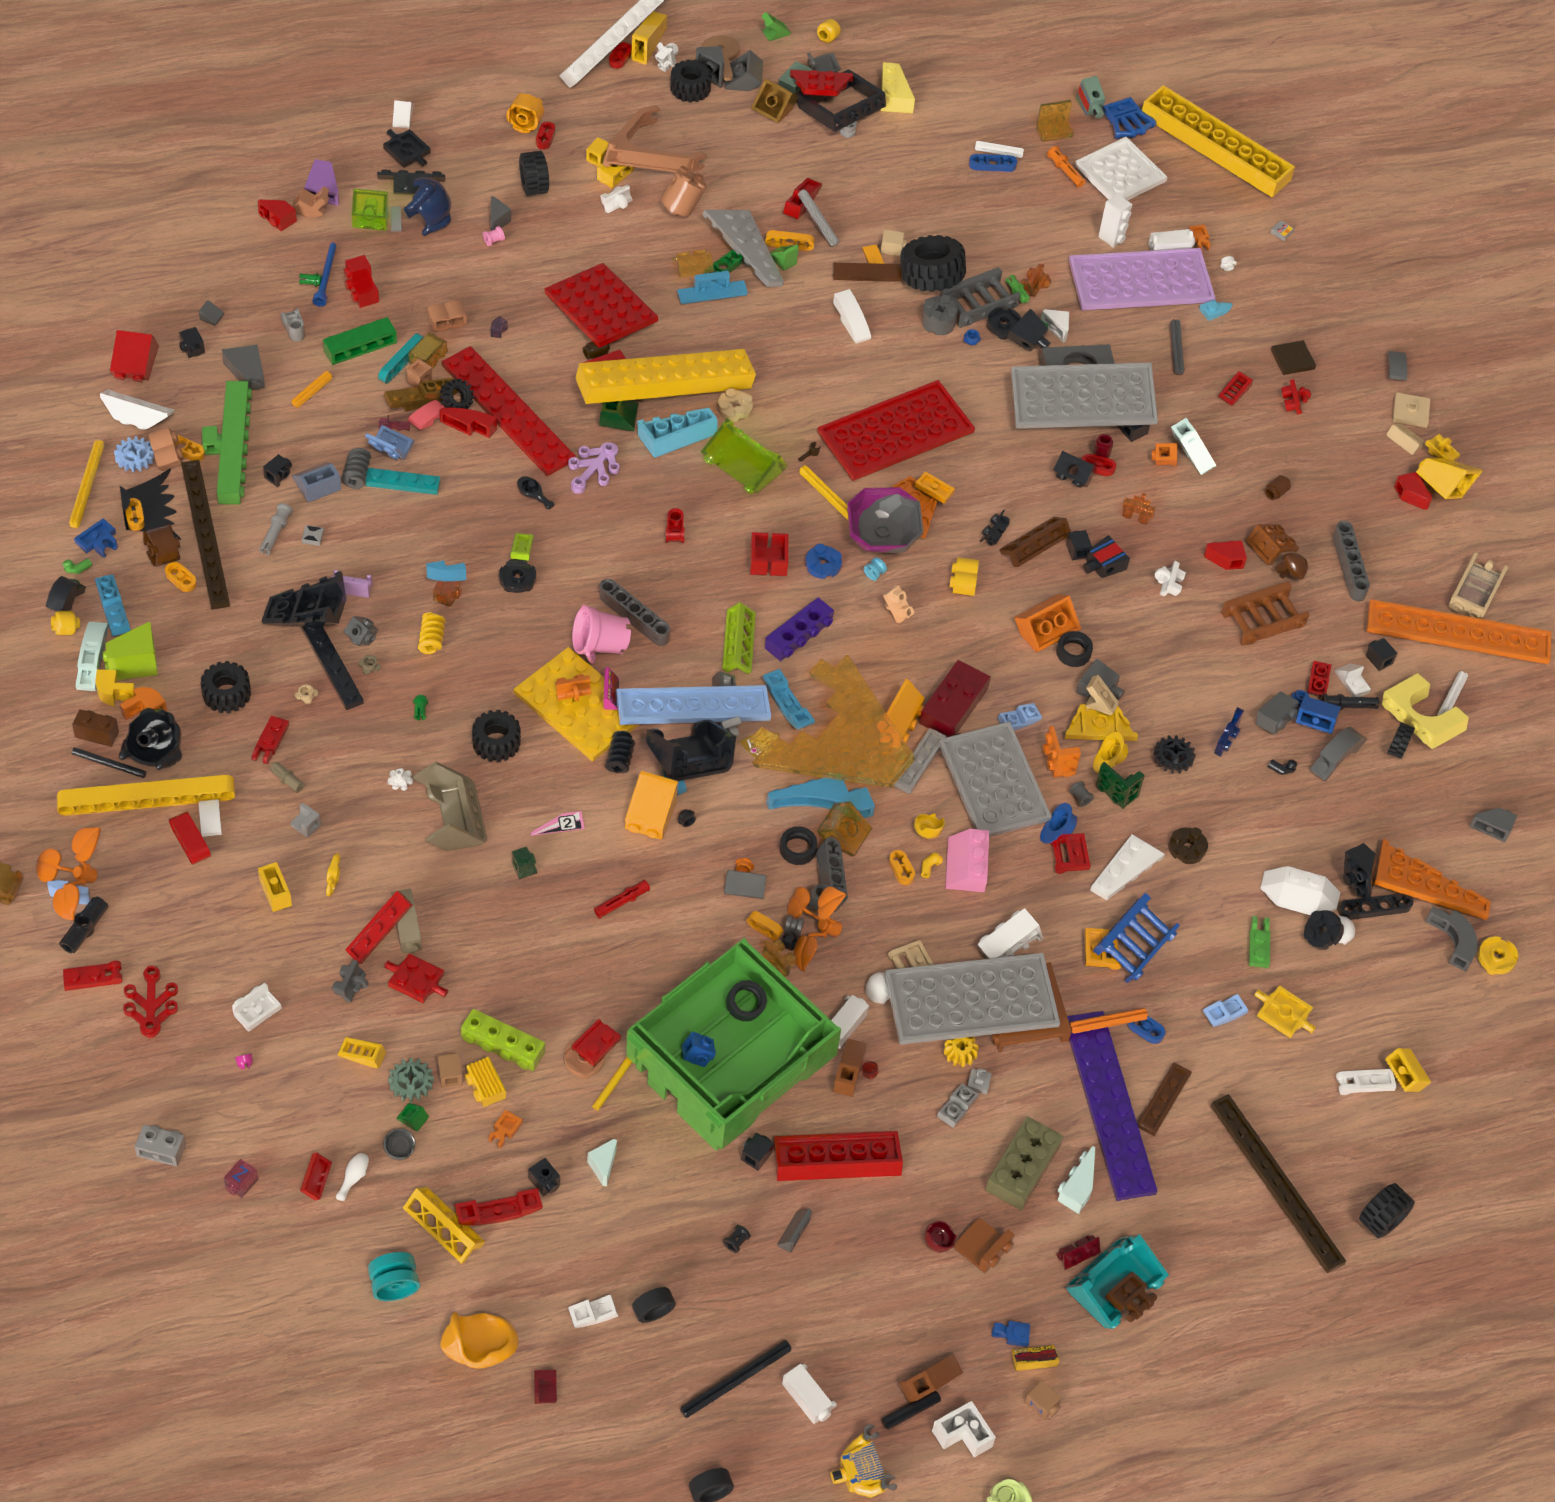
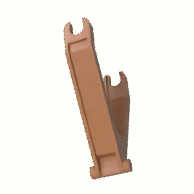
[603,105,707,172]

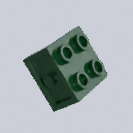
[1096,762,1145,809]

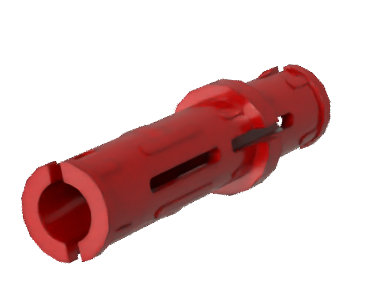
[594,879,650,919]

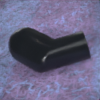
[1268,759,1297,775]

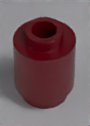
[1093,434,1113,458]

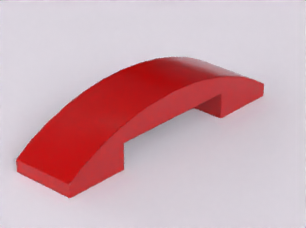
[454,1188,543,1226]

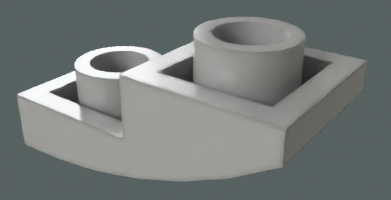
[937,1083,979,1128]

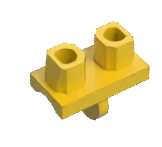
[1425,434,1460,461]

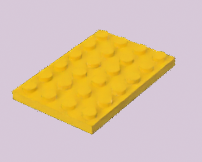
[513,647,640,762]

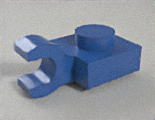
[992,1321,1030,1347]

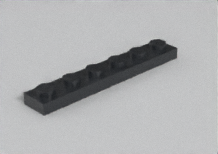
[300,626,364,710]

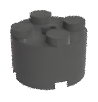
[922,295,958,335]

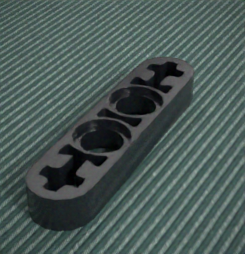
[1338,893,1414,920]

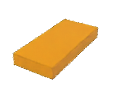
[862,244,885,264]

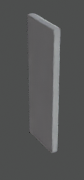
[391,206,402,231]

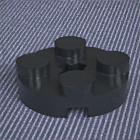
[987,307,1021,340]
[499,559,536,593]
[1303,910,1344,950]

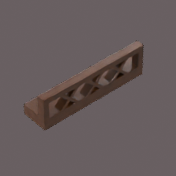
[999,517,1071,567]

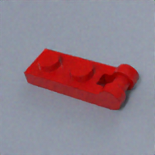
[63,960,123,991]

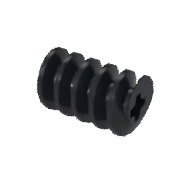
[605,731,635,774]

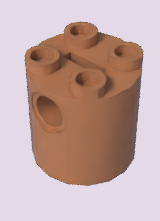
[661,166,707,217]

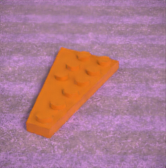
[1374,838,1491,920]

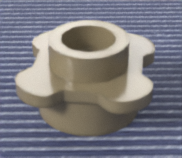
[359,655,381,675]

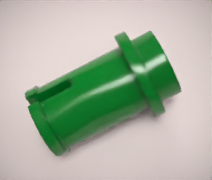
[299,273,322,287]
[413,695,428,720]

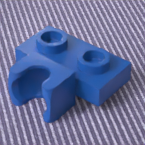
[74,518,118,558]

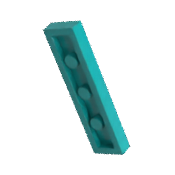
[365,468,441,495]

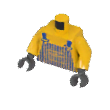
[830,1424,897,1498]

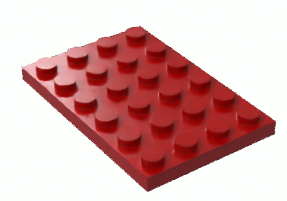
[544,263,659,348]

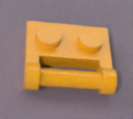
[1084,928,1121,970]

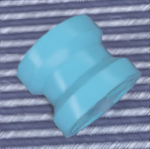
[864,557,887,581]

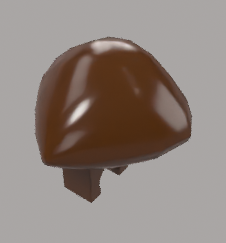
[1274,553,1308,580]

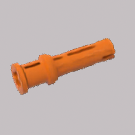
[1047,146,1086,188]

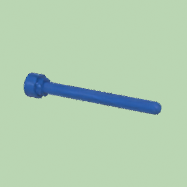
[312,242,336,307]

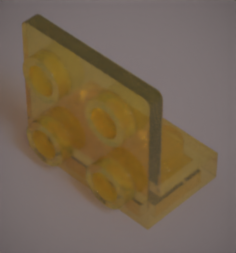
[1036,100,1074,142]
[672,250,714,278]

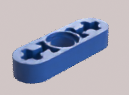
[969,154,1017,172]

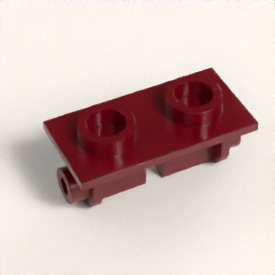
[1056,1235,1101,1270]

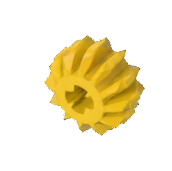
[944,1037,979,1068]

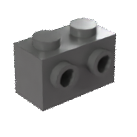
[1256,691,1299,735]

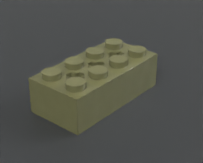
[985,1116,1064,1211]

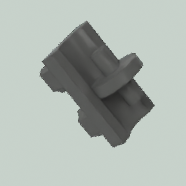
[332,960,369,1002]

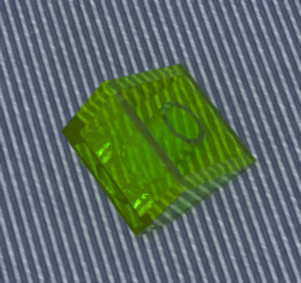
[352,189,389,231]

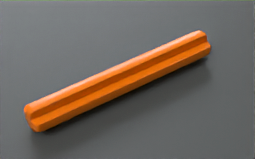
[1070,1008,1148,1034]

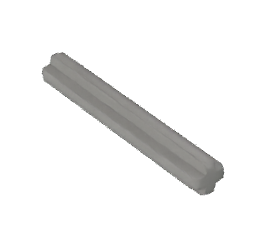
[798,189,839,247]

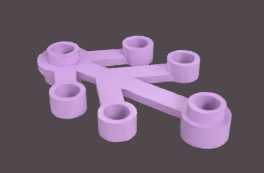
[568,442,619,494]

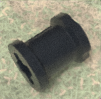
[723,1224,751,1253]

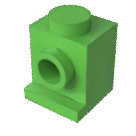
[202,426,222,455]

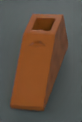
[833,1039,868,1097]
[899,1353,963,1403]

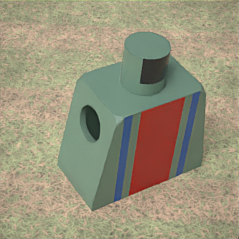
[1076,76,1106,118]

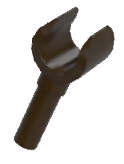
[798,442,821,462]

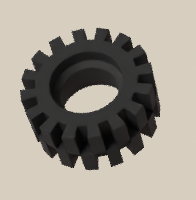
[439,379,474,409]
[1388,722,1415,759]

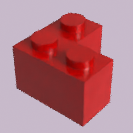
[343,255,379,308]

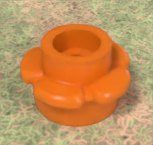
[735,858,754,873]

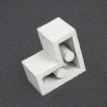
[932,1401,996,1457]

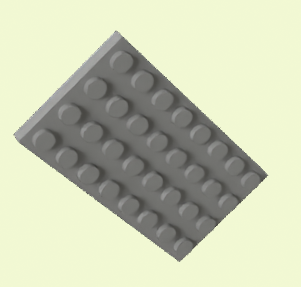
[1011,363,1158,429]
[885,953,1060,1045]

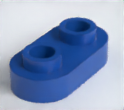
[1127,1016,1165,1044]

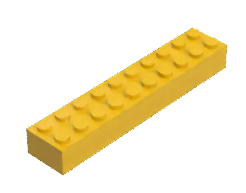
[1142,85,1295,198]
[575,349,756,404]

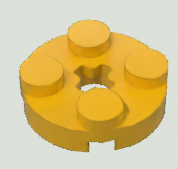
[1477,936,1519,975]

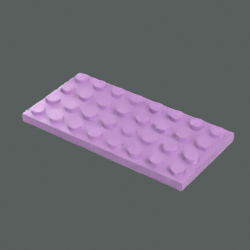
[1069,248,1215,310]

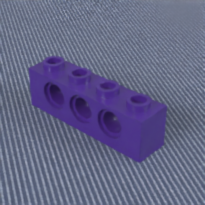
[765,597,834,662]

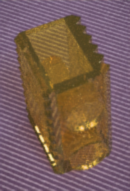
[409,332,448,369]

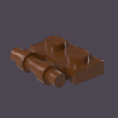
[1105,1271,1157,1322]

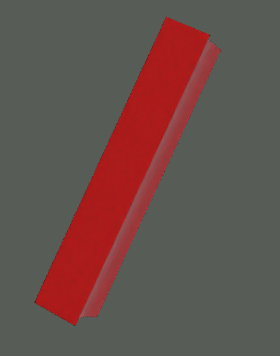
[774,1131,903,1181]

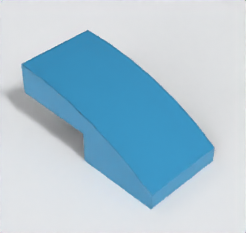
[426,560,466,581]

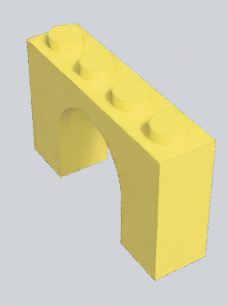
[1382,673,1469,749]

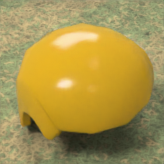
[914,813,945,839]

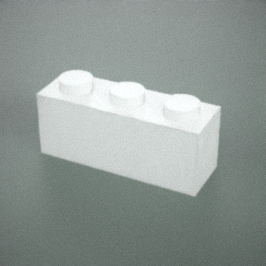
[1098,193,1132,248]

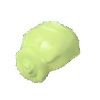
[987,1479,1032,1502]

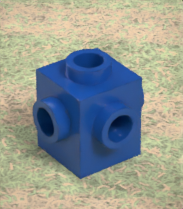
[682,1032,716,1067]

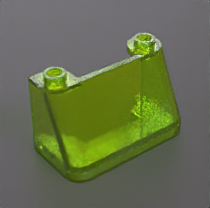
[701,418,788,495]

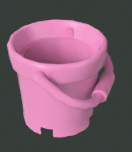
[572,604,631,664]

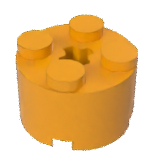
[506,93,544,133]

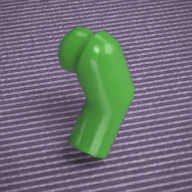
[63,558,93,574]

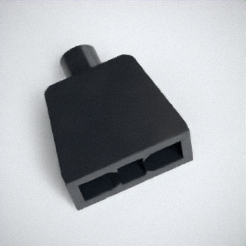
[1007,309,1051,351]

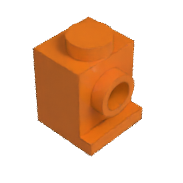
[1152,443,1177,466]

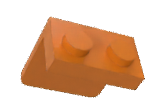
[1043,726,1081,778]

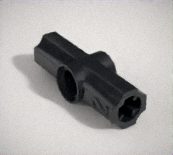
[59,896,109,954]

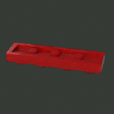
[345,891,413,964]

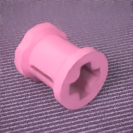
[483,226,505,246]

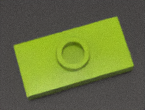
[511,533,534,561]

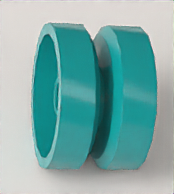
[368,1252,420,1302]

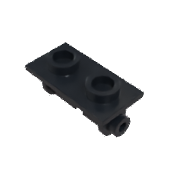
[980,510,1010,546]

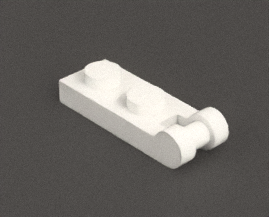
[1336,1069,1397,1095]

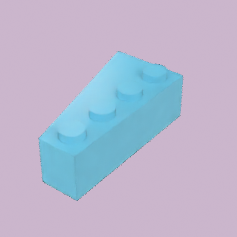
[637,408,718,458]

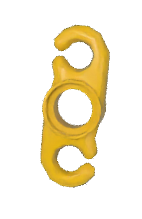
[326,853,341,897]

